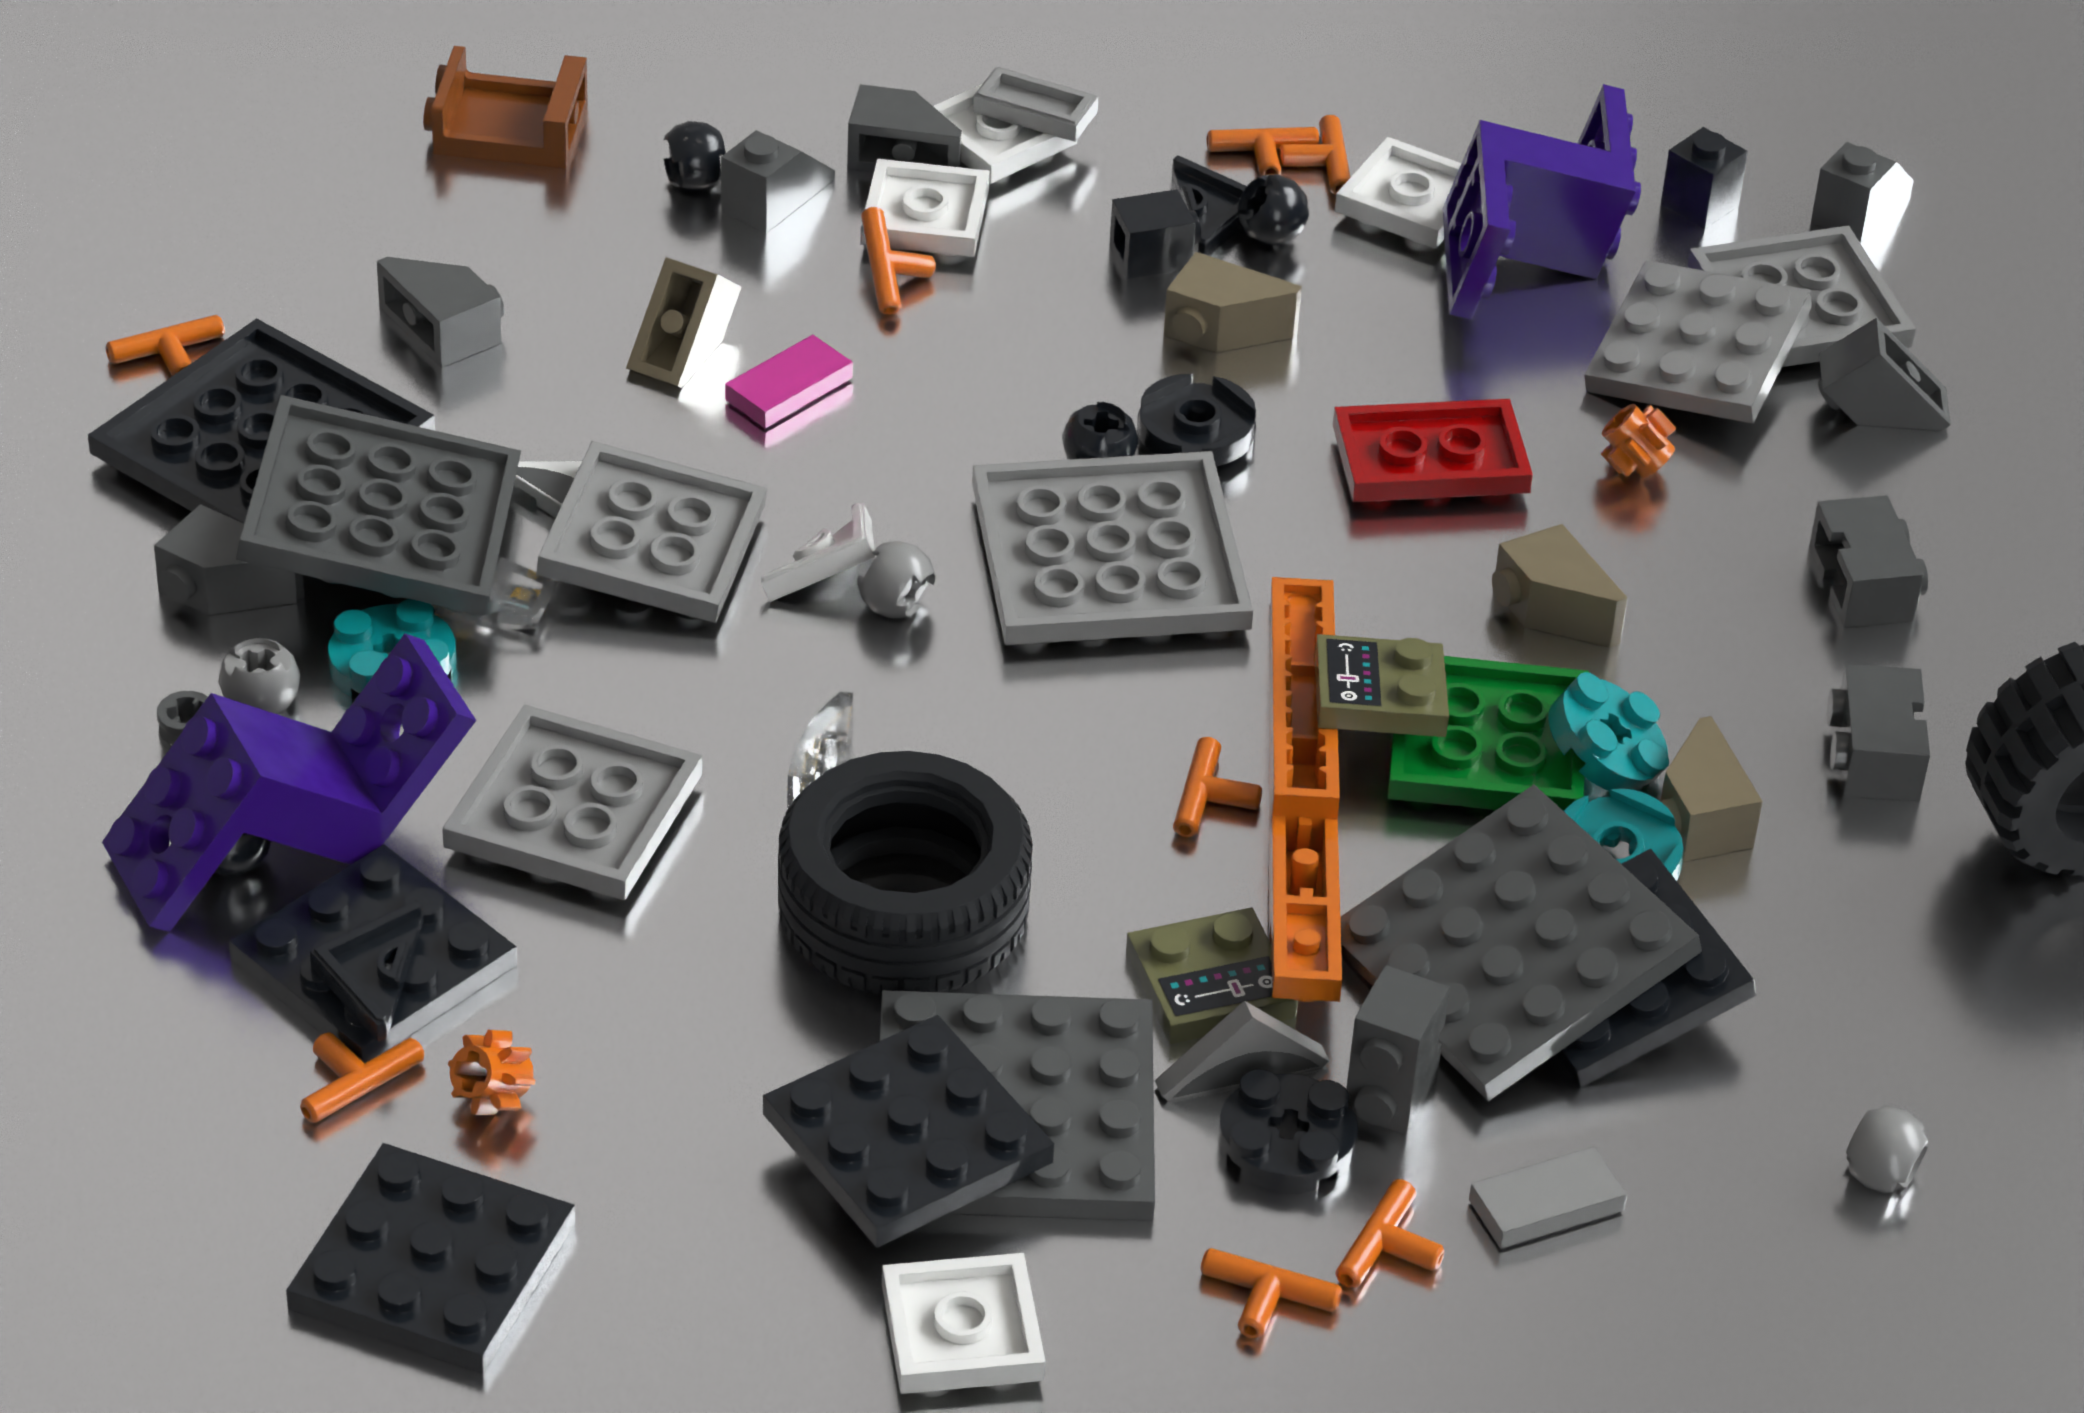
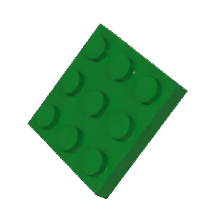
[1387,656,1589,811]

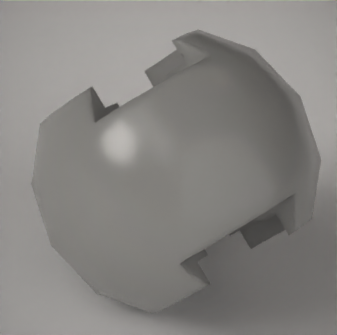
[857,541,936,619]
[218,638,300,714]
[1846,1105,1928,1194]

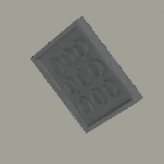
[236,395,521,616]
[1340,785,1702,1101]
[880,990,1155,1221]

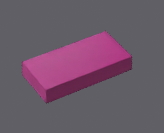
[725,334,853,428]

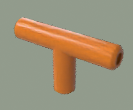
[1279,115,1351,196]
[1206,127,1319,176]
[861,207,936,315]
[105,315,225,376]
[1173,737,1262,838]
[300,1032,425,1123]
[1335,1179,1445,1288]
[1200,1248,1342,1338]

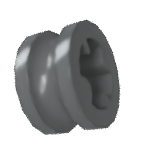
[157,691,208,749]

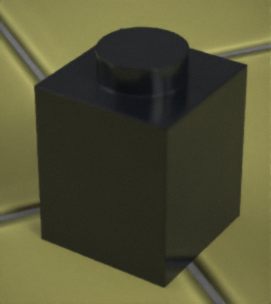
[1661,127,1748,229]
[1109,189,1201,279]

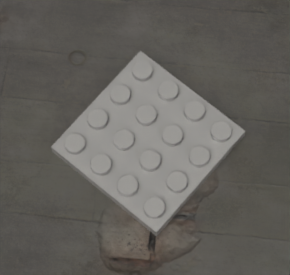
[972,451,1253,645]

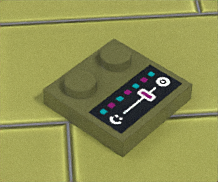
[1314,634,1449,737]
[1126,907,1298,1044]

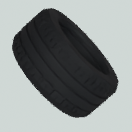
[778,751,1033,995]

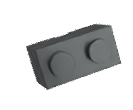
[1809,495,1928,627]
[1827,664,1930,802]
[1346,965,1450,1136]

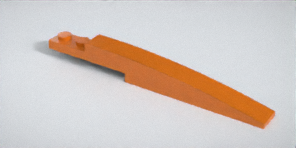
[1269,577,1342,1002]

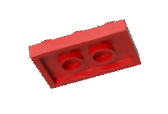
[1333,398,1533,502]

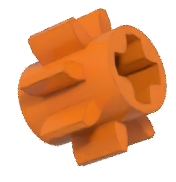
[1601,404,1676,478]
[448,1029,536,1116]

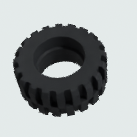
[1965,642,2084,876]

